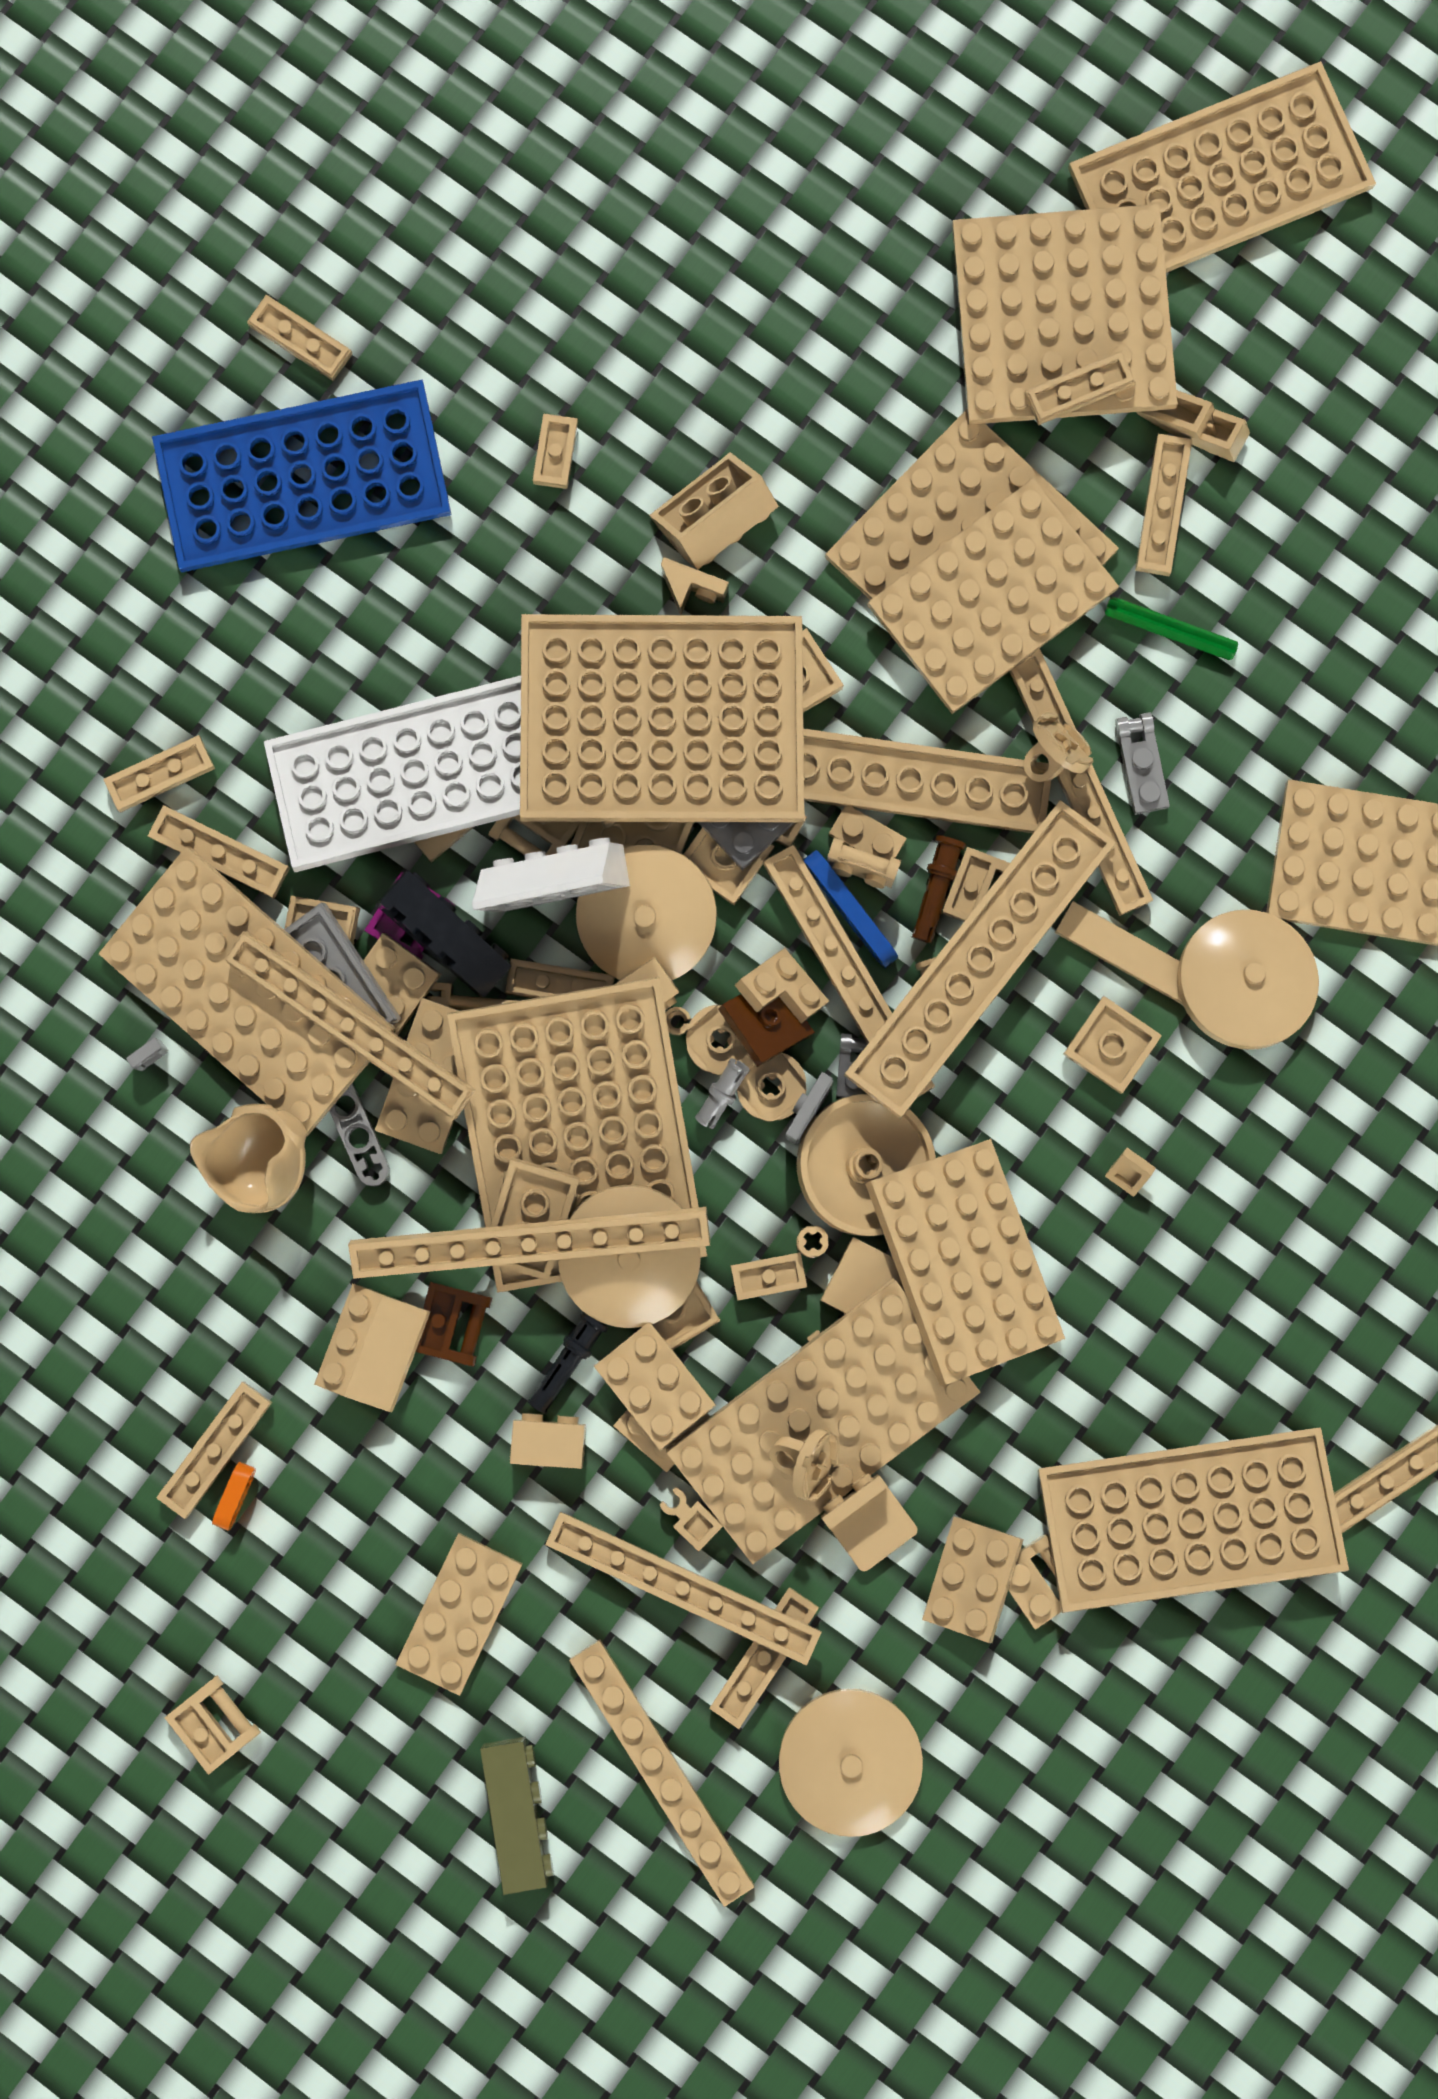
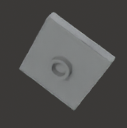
[786,1072,833,1145]

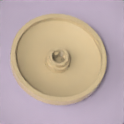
[576,844,717,980]
[1177,910,1319,1050]
[797,1094,936,1236]
[558,1185,701,1328]
[779,1689,923,1837]

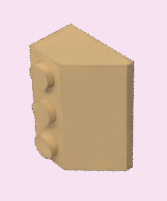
[649,452,779,570]
[314,1283,430,1413]

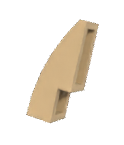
[1136,390,1250,462]

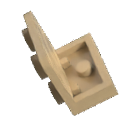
[820,1473,918,1571]

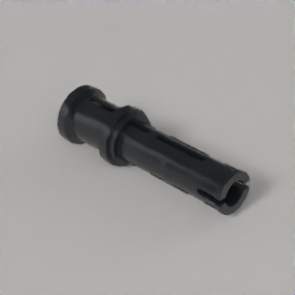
[527,1311,609,1414]

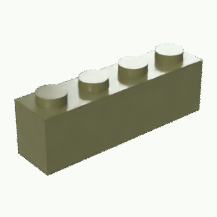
[480,1736,554,1895]

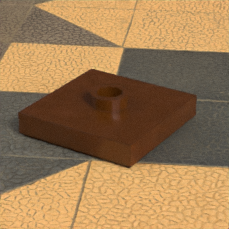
[718,994,815,1067]

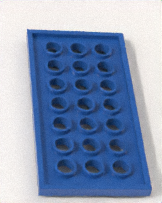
[152,379,452,573]

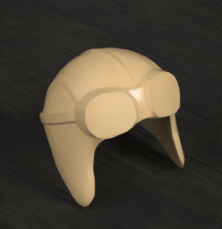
[190,1104,307,1214]

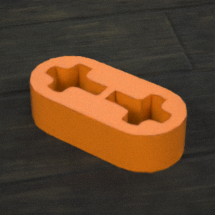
[212,1461,256,1531]

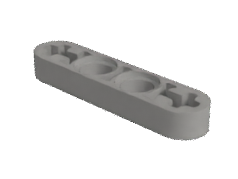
[329,1083,390,1187]

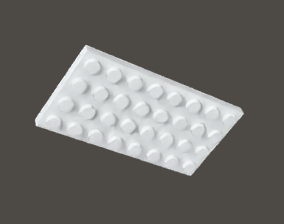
[264,676,521,872]

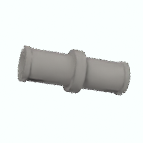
[695,1058,750,1129]

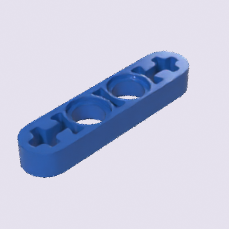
[803,850,899,968]

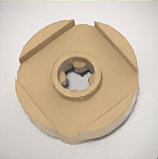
[686,1005,751,1076]
[737,1053,807,1122]

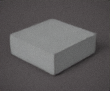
[126,1037,168,1071]

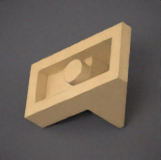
[661,557,729,615]

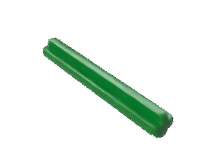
[1105,596,1238,660]

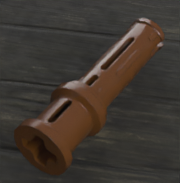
[911,835,966,944]

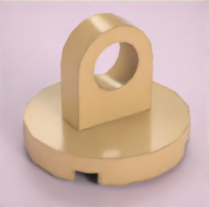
[1024,713,1093,782]
[769,1429,840,1502]

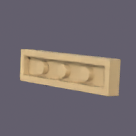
[1135,434,1192,576]
[148,805,290,899]
[156,1382,273,1519]
[709,1587,819,1729]

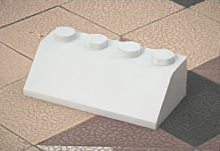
[472,838,630,912]

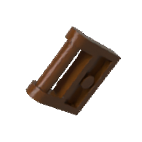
[416,1282,493,1367]

